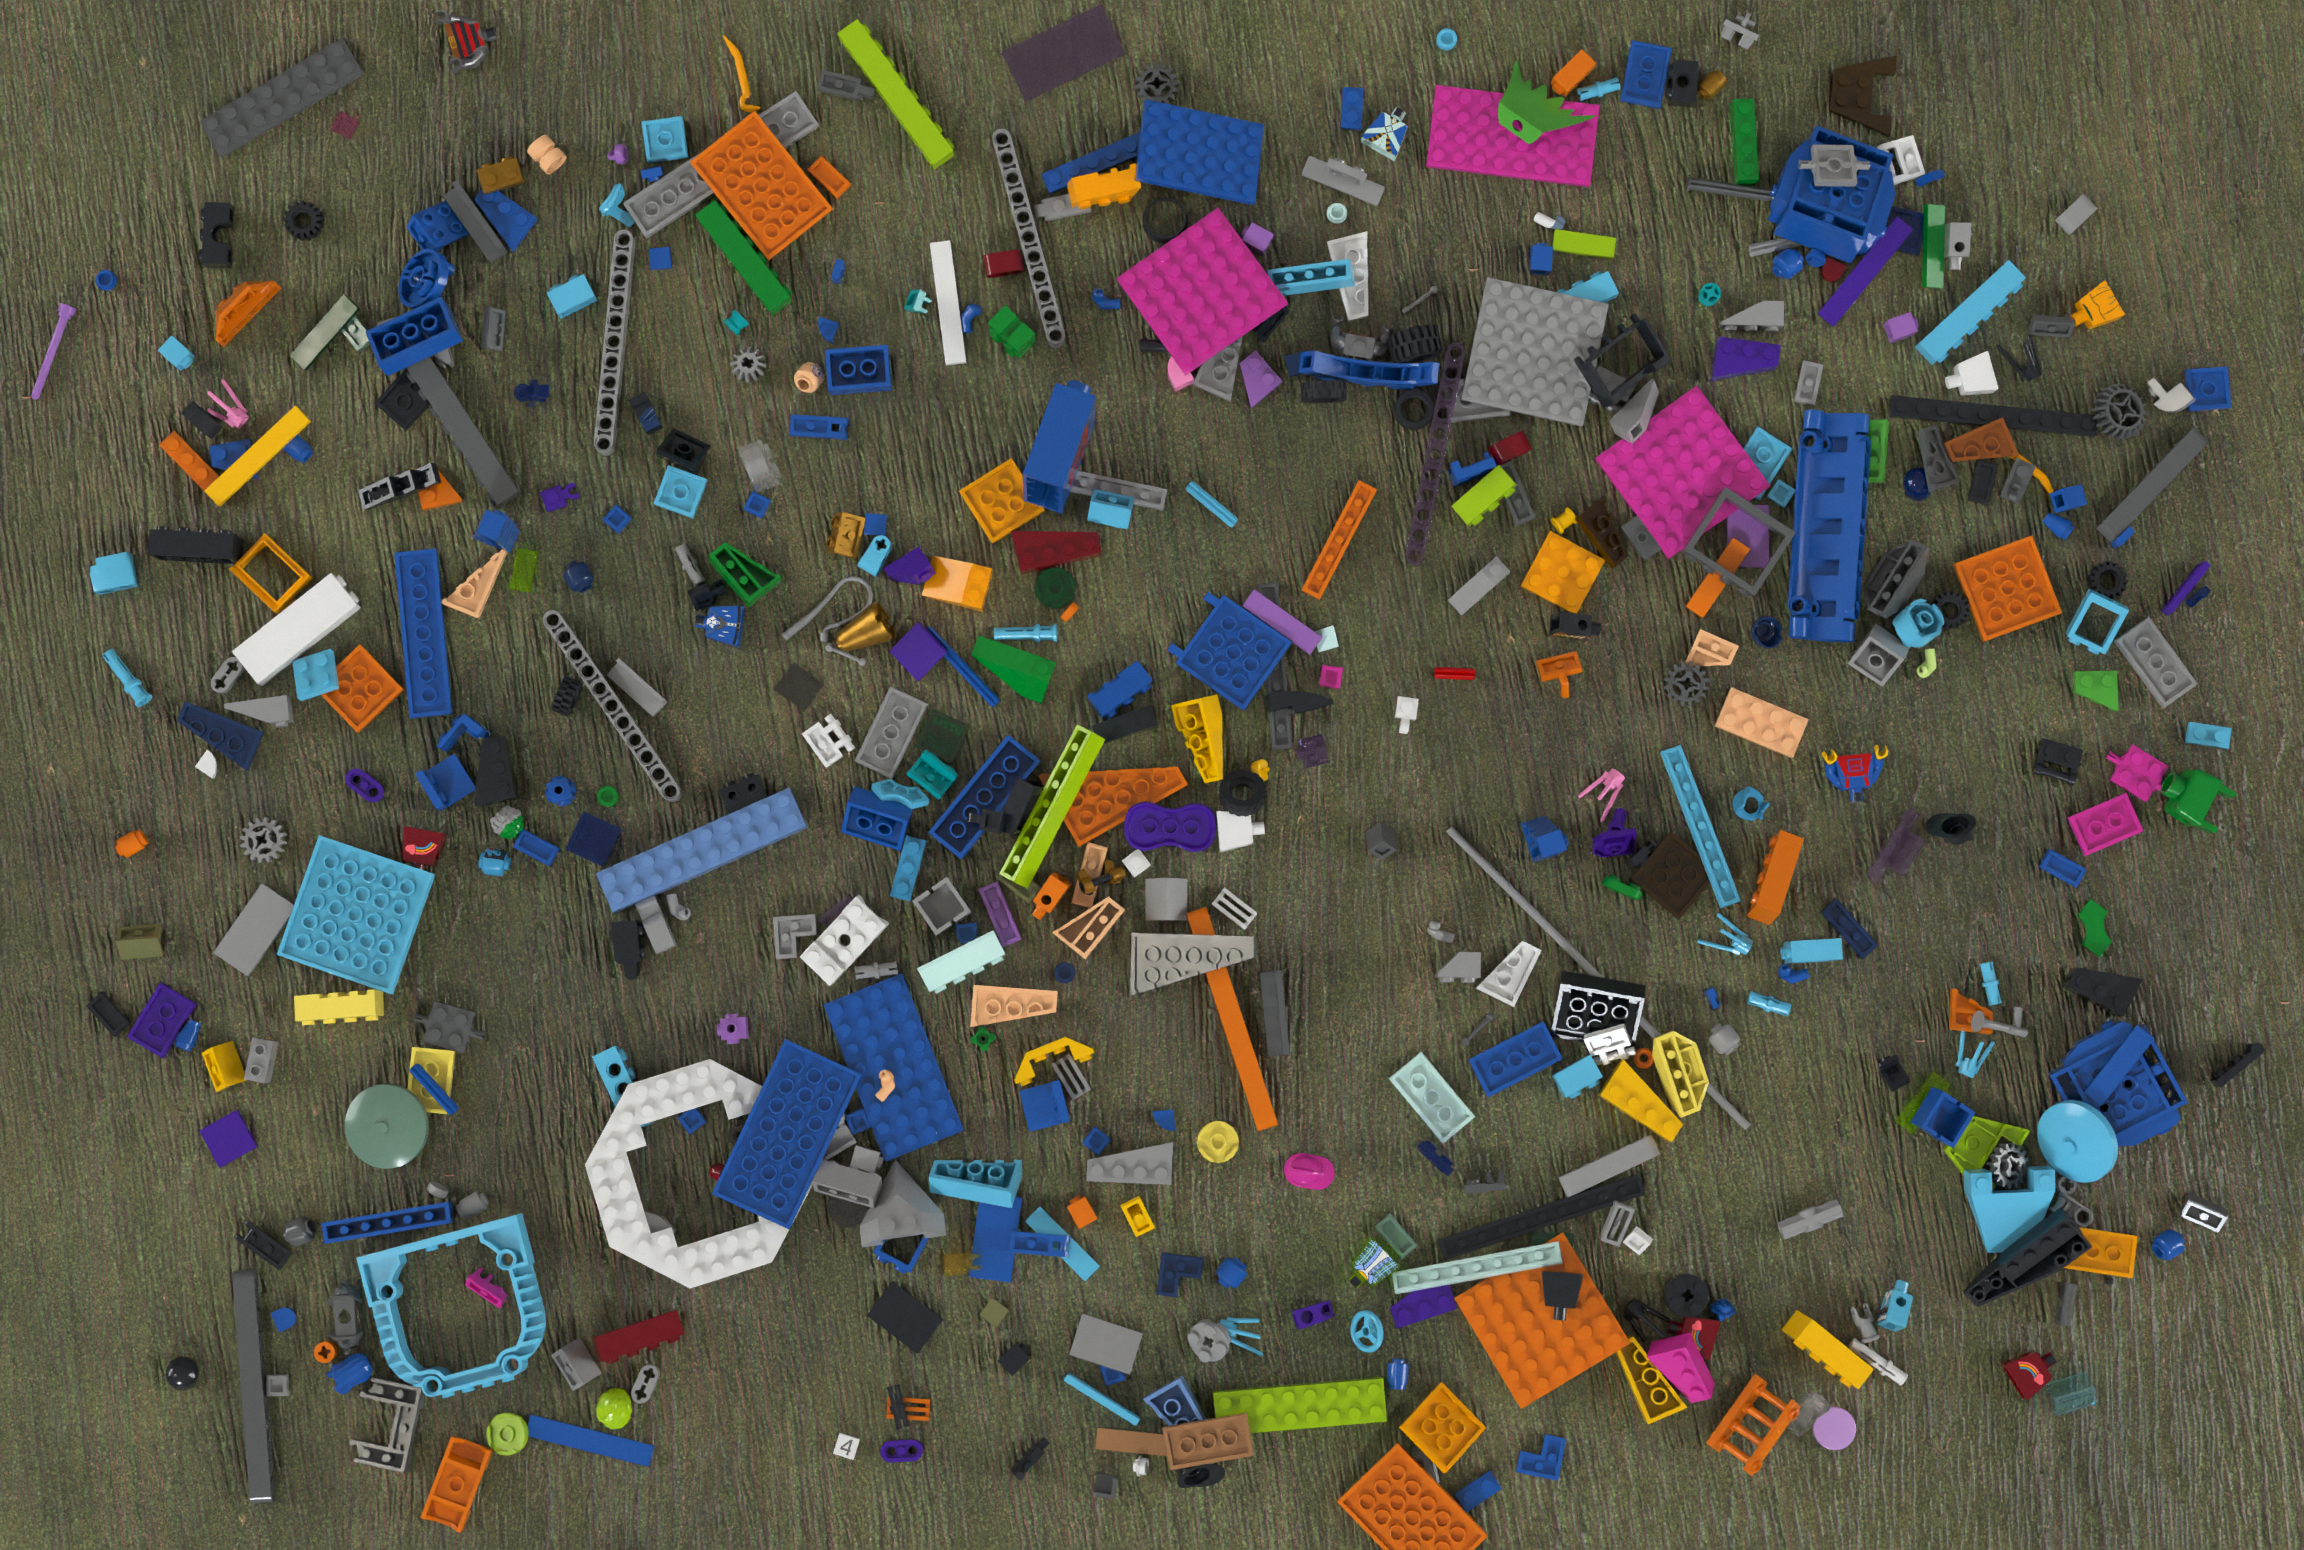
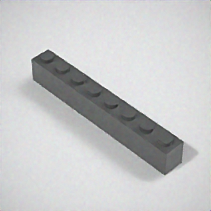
[406,356,521,507]

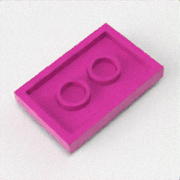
[2067,793,2143,856]

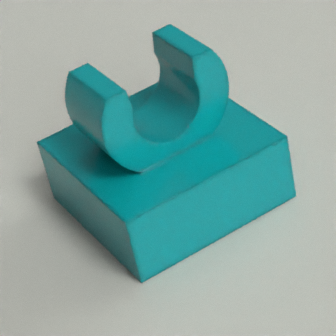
[904,290,931,313]

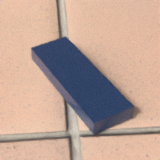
[1820,898,1878,959]

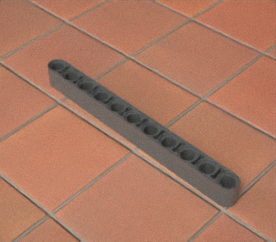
[232,1269,275,1504]

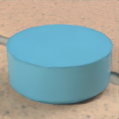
[1436,28,1457,51]

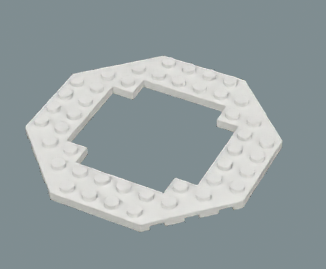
[585,1059,813,1288]

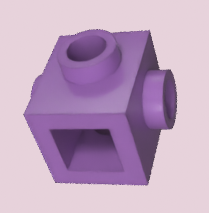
[717,1014,749,1044]

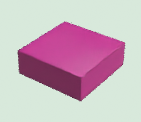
[1319,665,1343,689]

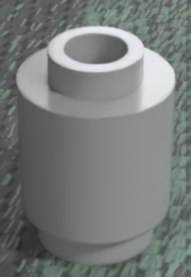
[456,1191,489,1220]

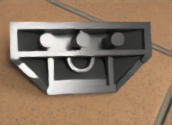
[1863,539,1929,618]

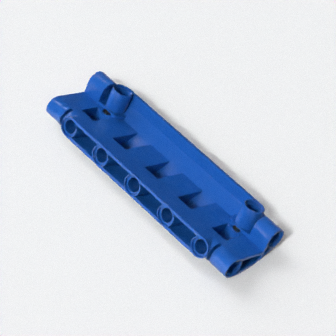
[1788,409,1871,643]

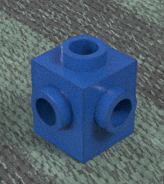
[544,775,577,807]

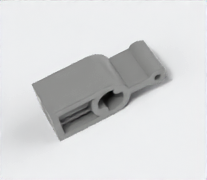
[635,896,677,954]

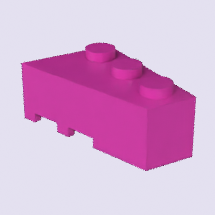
[1647,1333,1715,1403]

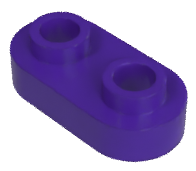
[345,769,385,803]
[880,1439,923,1462]

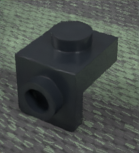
[1878,1054,1910,1092]

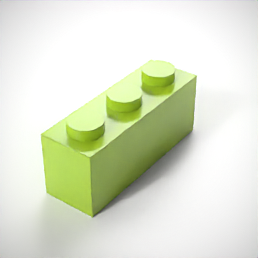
[1452,465,1517,526]

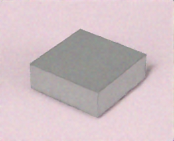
[266,1374,289,1396]

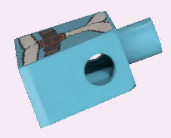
[1875,1280,1913,1332]

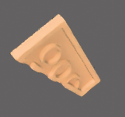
[970,985,1058,1027]

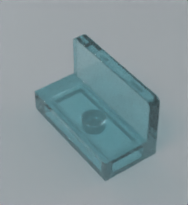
[2046,1372,2097,1416]

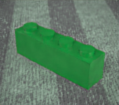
[1729,98,1759,186]

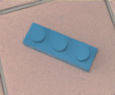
[890,835,927,902]

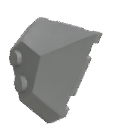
[860,1159,946,1248]

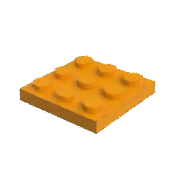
[959,458,1045,544]
[1521,531,1605,614]
[1399,1382,1486,1473]

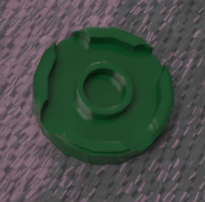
[1035,567,1076,609]

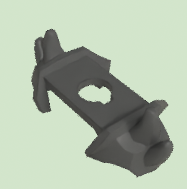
[325,1280,364,1355]

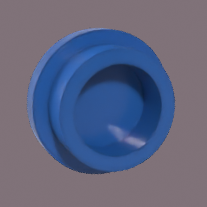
[1805,249,1826,267]
[95,270,117,291]

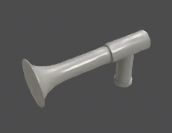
[1971,1007,2028,1037]

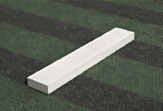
[930,240,966,366]

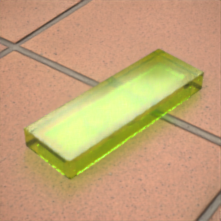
[1894,1072,1950,1134]

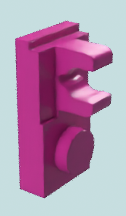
[465,1267,508,1309]

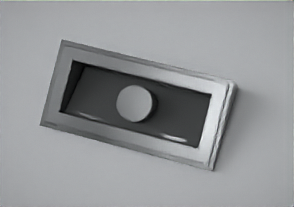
[2179,1193,2228,1233]
[2055,1282,2077,1326]

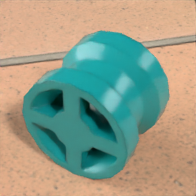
[1698,283,1721,307]
[723,309,749,336]

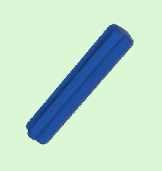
[410,1064,459,1115]

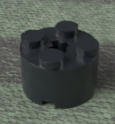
[1663,1273,1709,1317]

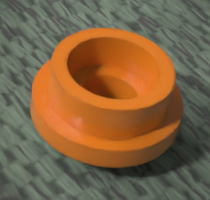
[1633,1048,1654,1069]

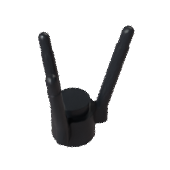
[1996,335,2043,381]
[1623,1299,1670,1342]

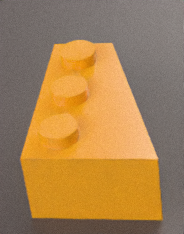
[1067,163,1141,209]

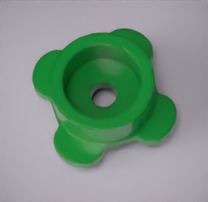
[971,1026,996,1051]

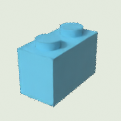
[547,274,598,319]
[1087,489,1135,529]
[1551,1055,1603,1099]

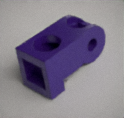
[1291,1300,1335,1329]

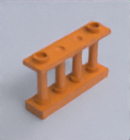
[1706,1374,1801,1476]

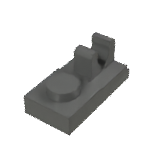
[2028,313,2075,337]
[1999,458,2036,504]
[1463,1170,1508,1194]

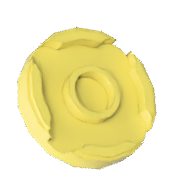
[1197,1121,1239,1163]

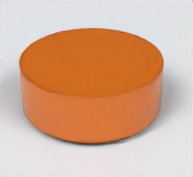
[1060,602,1079,622]

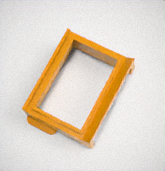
[229,533,314,614]

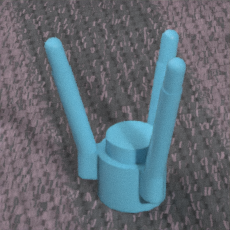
[1697,913,1753,956]
[1955,1031,1995,1078]
[1220,1317,1263,1356]

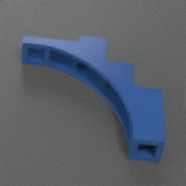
[1299,351,1439,390]

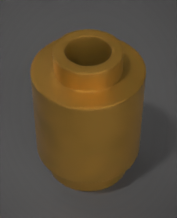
[1697,70,1727,100]

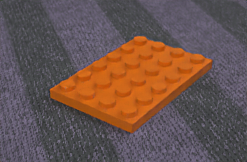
[690,110,833,261]
[1337,1442,1488,1550]

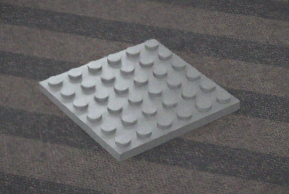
[1460,277,1609,427]

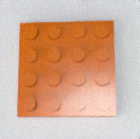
[1953,536,2062,642]

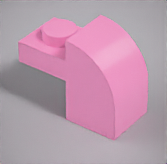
[1167,356,1194,392]

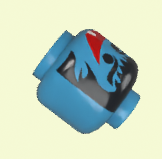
[479,848,511,876]

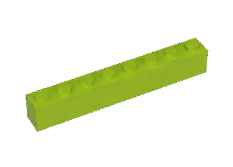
[837,19,955,170]
[999,724,1105,889]

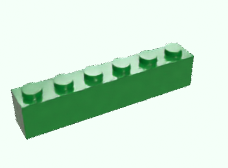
[695,200,792,316]

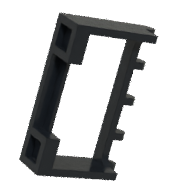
[1574,313,1672,408]

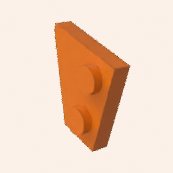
[414,468,463,511]
[1949,988,1993,1035]

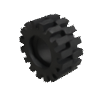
[283,200,324,241]
[2086,561,2128,599]
[1930,590,1970,630]
[551,676,583,717]

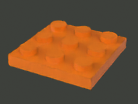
[321,644,404,733]

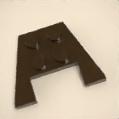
[1829,56,1897,137]

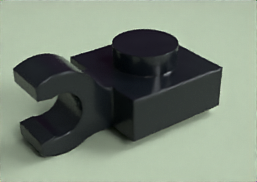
[688,579,727,611]
[967,809,1006,834]

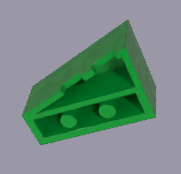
[708,542,781,608]

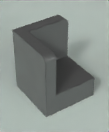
[1366,822,1397,860]
[1094,1472,1118,1500]

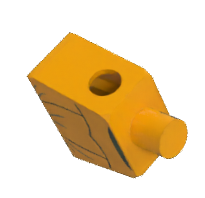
[2070,280,2125,329]

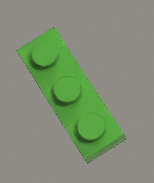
[1865,419,1889,483]

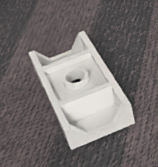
[800,895,889,986]

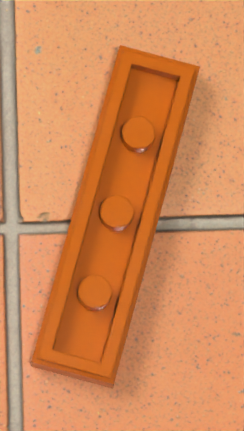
[1685,538,1750,618]

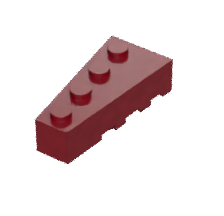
[1011,531,1102,575]

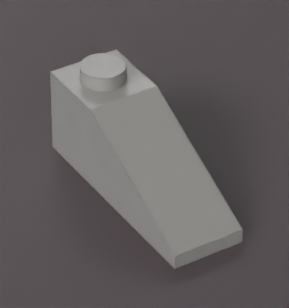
[1448,556,1510,616]
[224,695,294,728]

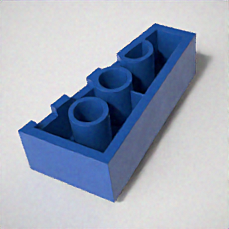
[472,509,520,554]
[1520,816,1569,863]

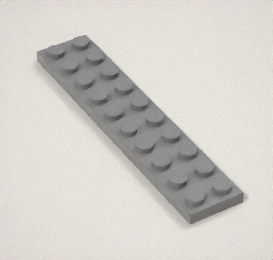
[623,91,819,239]

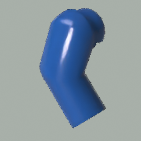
[961,303,982,333]

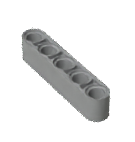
[1558,1134,1660,1197]

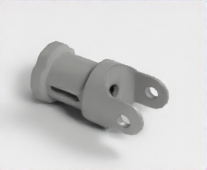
[1851,1303,1880,1344]

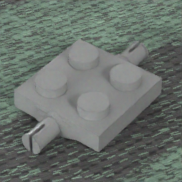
[1798,145,1870,187]

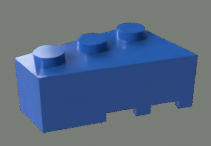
[1087,660,1153,720]

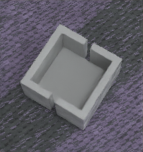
[912,877,972,936]

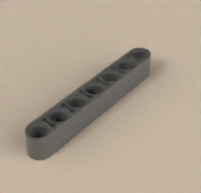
[2095,427,2209,543]

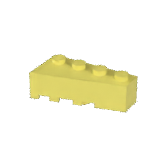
[294,990,384,1025]

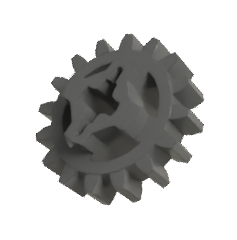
[1135,63,1179,104]
[1663,661,1709,706]
[1987,1142,2030,1189]

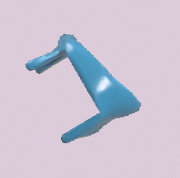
[1732,786,1770,821]

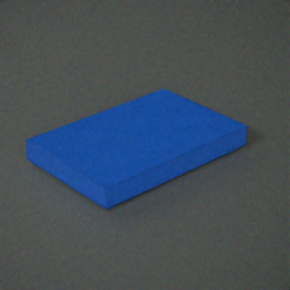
[1620,40,1672,109]

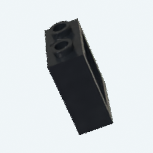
[1002,778,1045,836]

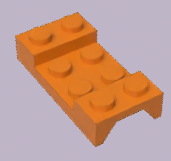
[420,1435,494,1533]

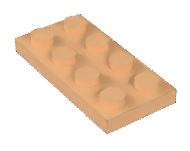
[1715,687,1809,758]

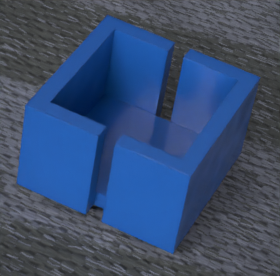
[1910,1087,1976,1148]

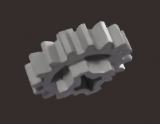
[240,817,287,863]

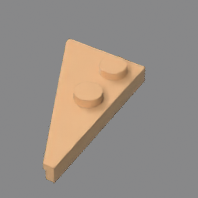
[441,549,508,619]

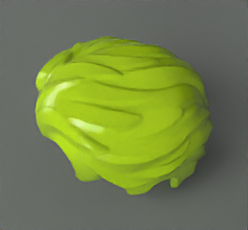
[596,1387,632,1429]

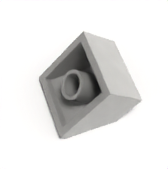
[1848,623,1910,687]

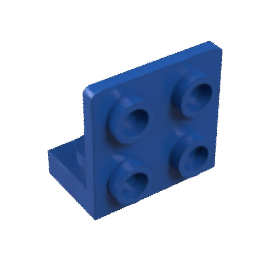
[406,201,469,252]
[437,713,490,752]
[415,754,476,811]
[1019,1080,1070,1131]

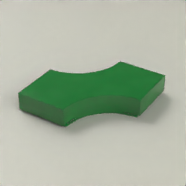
[2077,899,2112,958]

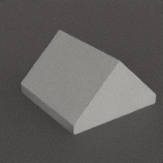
[1145,878,1187,921]

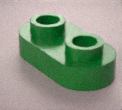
[1601,874,1643,901]

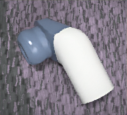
[1534,212,1566,230]

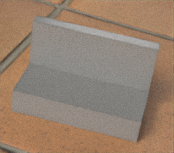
[551,1337,602,1391]

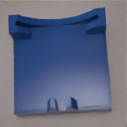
[1447,451,1496,487]

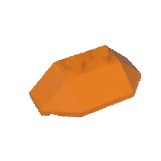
[215,281,281,347]

